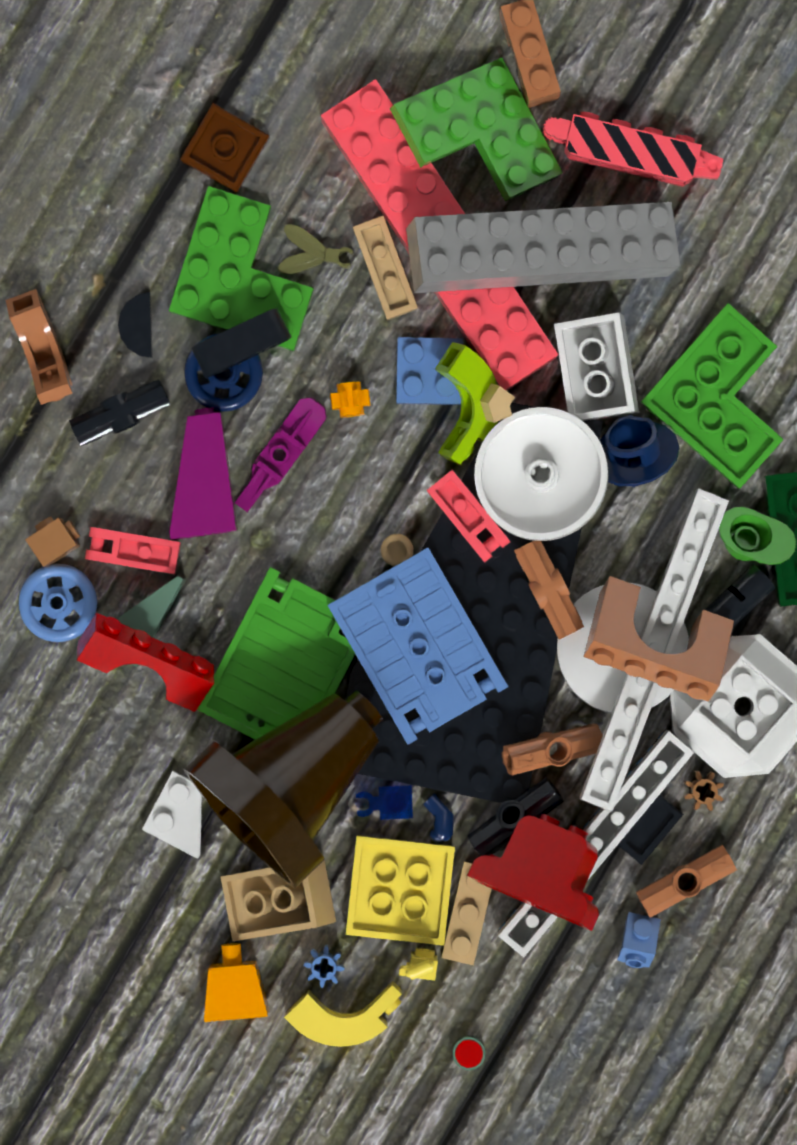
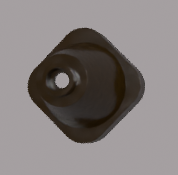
[184,691,383,888]

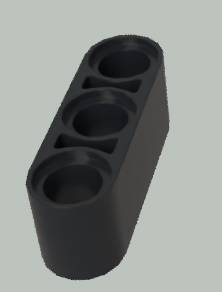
[191,307,292,378]

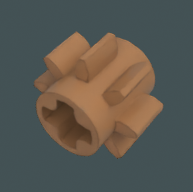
[683,771,724,811]

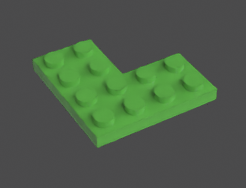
[390,58,563,201]
[169,186,314,351]
[640,303,783,489]

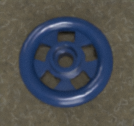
[184,333,263,412]

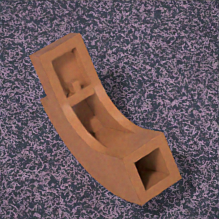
[5,289,72,405]

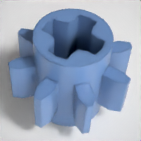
[304,945,345,988]

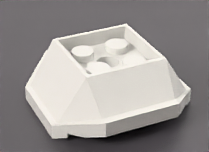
[669,634,797,778]

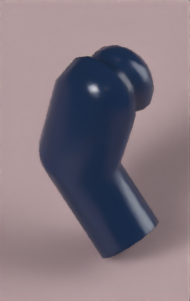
[423,793,454,844]

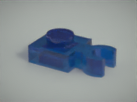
[356,785,413,820]

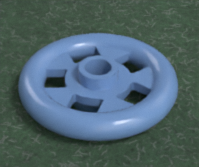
[19,564,97,642]

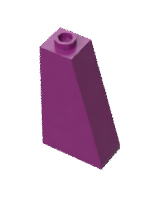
[169,408,238,540]

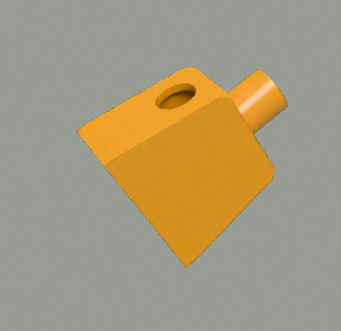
[204,943,269,1022]

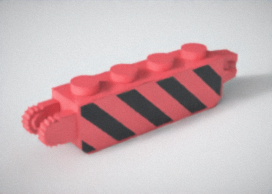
[542,112,723,187]

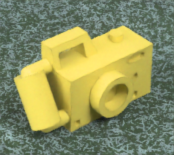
[399,948,438,981]

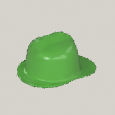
[719,507,796,565]

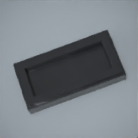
[618,795,684,865]

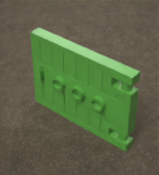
[197,567,355,740]

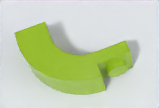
[435,342,498,465]

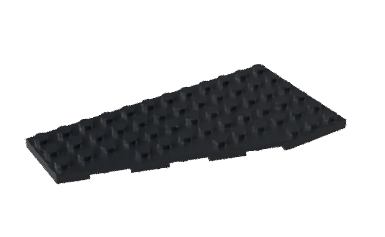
[346,402,603,803]

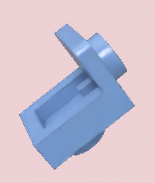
[617,912,661,968]

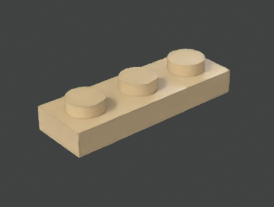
[353,216,418,320]
[441,861,491,966]

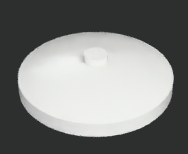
[474,407,608,541]
[557,582,689,713]

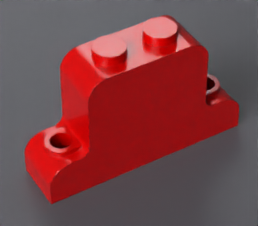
[467,814,599,931]

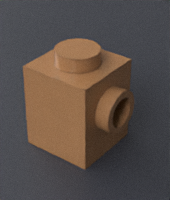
[25,516,80,567]

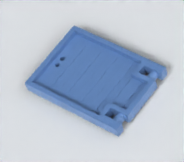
[328,548,508,745]

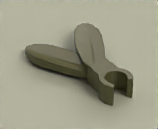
[278,224,354,275]

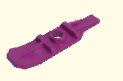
[235,397,327,513]

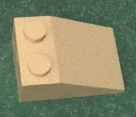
[221,860,336,941]

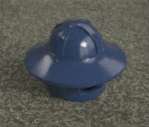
[599,415,680,488]

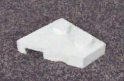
[142,770,202,859]

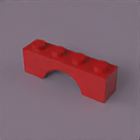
[77,612,214,712]

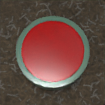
[452,1036,485,1070]

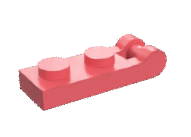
[426,470,510,563]
[85,527,181,575]

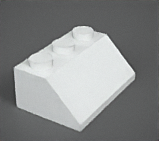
[554,312,639,421]

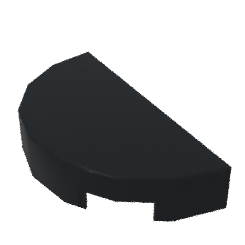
[118,292,153,359]

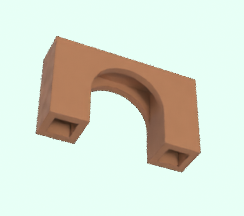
[583,576,734,702]

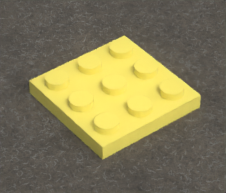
[346,835,455,946]

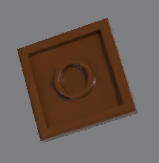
[180,103,270,194]

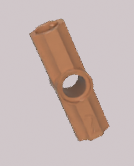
[514,541,584,640]
[502,723,603,775]
[636,845,737,918]

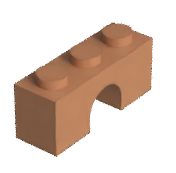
[499,0,561,108]

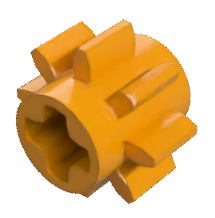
[330,382,371,418]

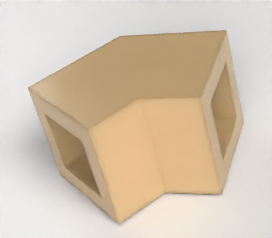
[480,384,515,423]

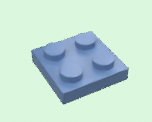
[396,337,463,405]

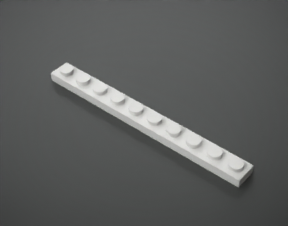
[579,488,729,811]

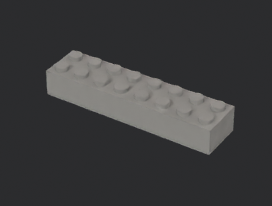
[406,202,680,293]

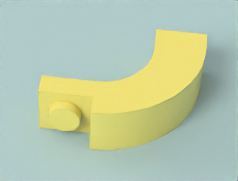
[284,981,402,1047]

